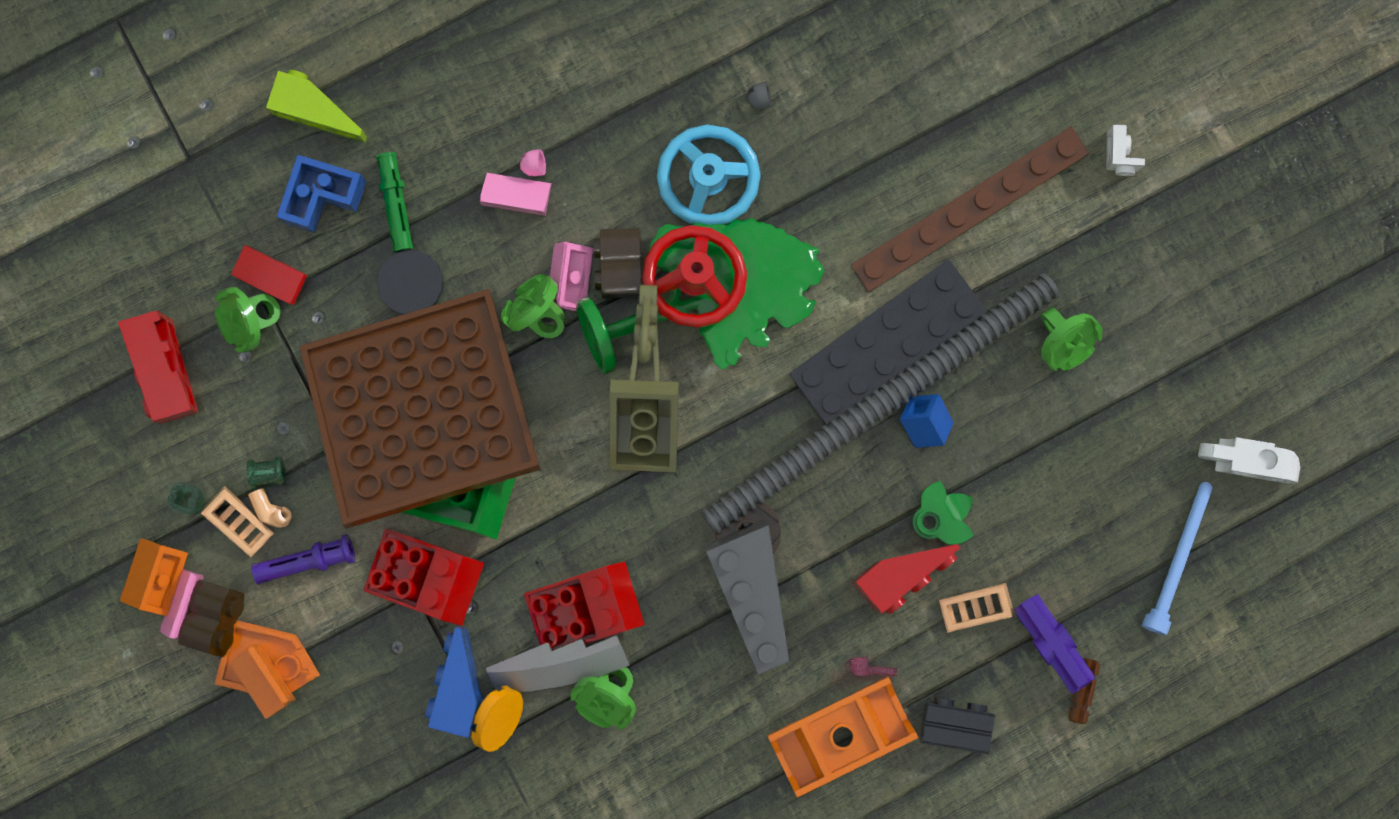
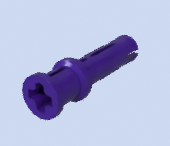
[251,534,356,585]

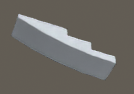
[486,635,630,692]

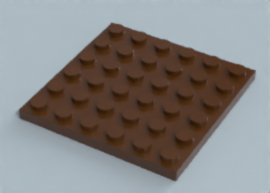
[299,289,541,529]

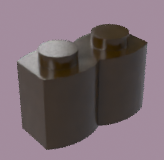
[594,228,642,298]
[178,580,244,657]

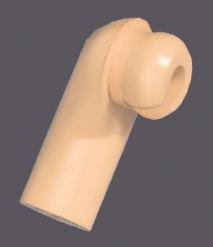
[248,488,292,528]

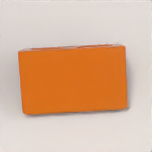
[120,538,188,616]
[229,644,296,719]

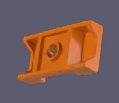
[767,676,918,798]

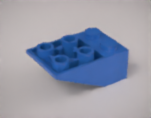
[425,627,483,738]

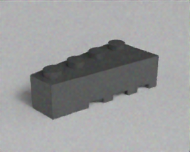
[703,519,789,675]

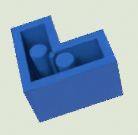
[277,155,366,233]

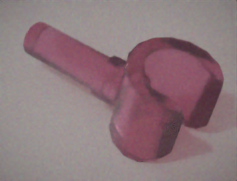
[849,656,897,677]

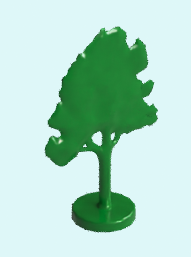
[575,218,825,375]

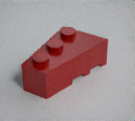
[118,310,198,424]

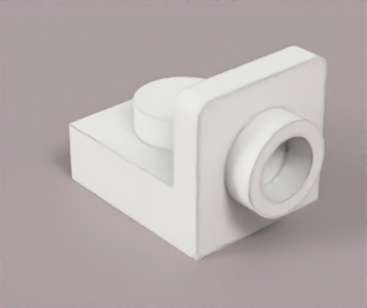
[1106,125,1145,176]

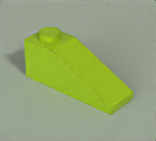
[266,70,367,143]

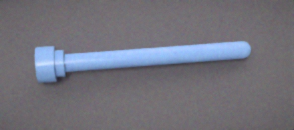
[1142,482,1212,636]

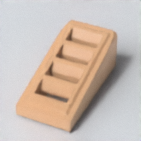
[201,486,274,557]
[939,583,1014,633]

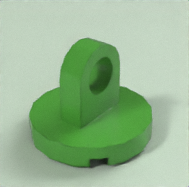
[501,274,566,338]
[215,287,280,353]
[1040,307,1103,371]
[570,667,636,730]

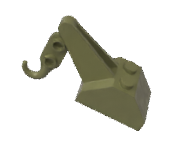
[610,285,679,472]

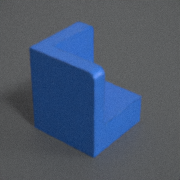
[900,394,953,448]

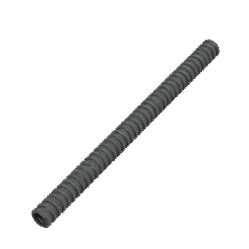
[702,273,1059,535]

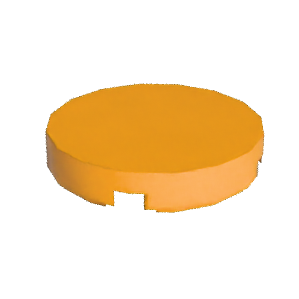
[471,685,523,752]

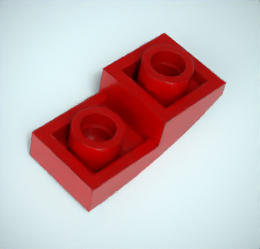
[231,245,307,305]

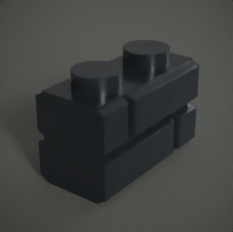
[919,697,995,754]

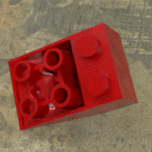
[363,528,484,626]
[852,544,960,614]
[524,561,645,651]

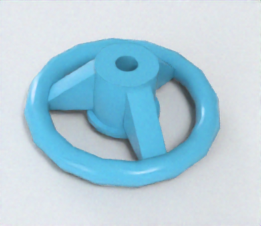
[656,124,761,225]

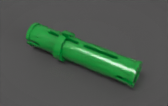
[375,152,414,253]

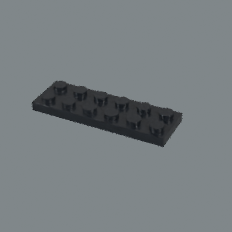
[789,259,988,426]

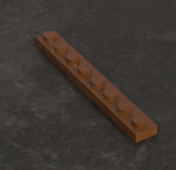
[850,126,1089,293]

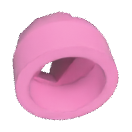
[520,149,546,177]

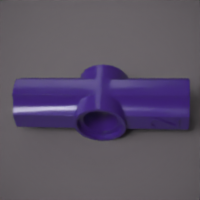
[1014,594,1095,695]

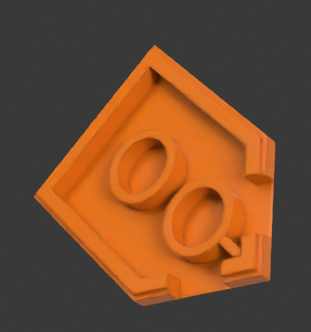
[214,620,320,693]

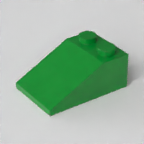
[400,477,516,540]

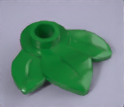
[912,481,974,545]

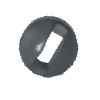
[747,81,772,109]

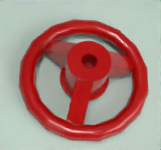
[642,225,748,328]

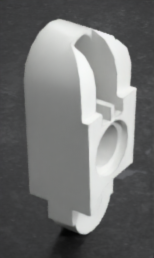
[1198,437,1300,484]

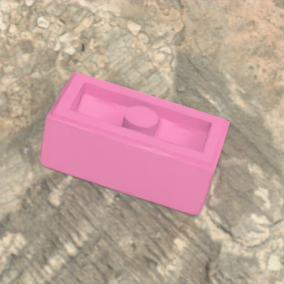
[479,173,551,216]
[550,242,594,312]
[160,569,204,639]

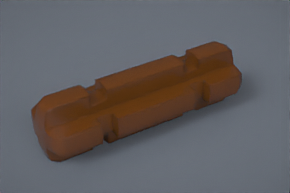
[1068,658,1100,725]

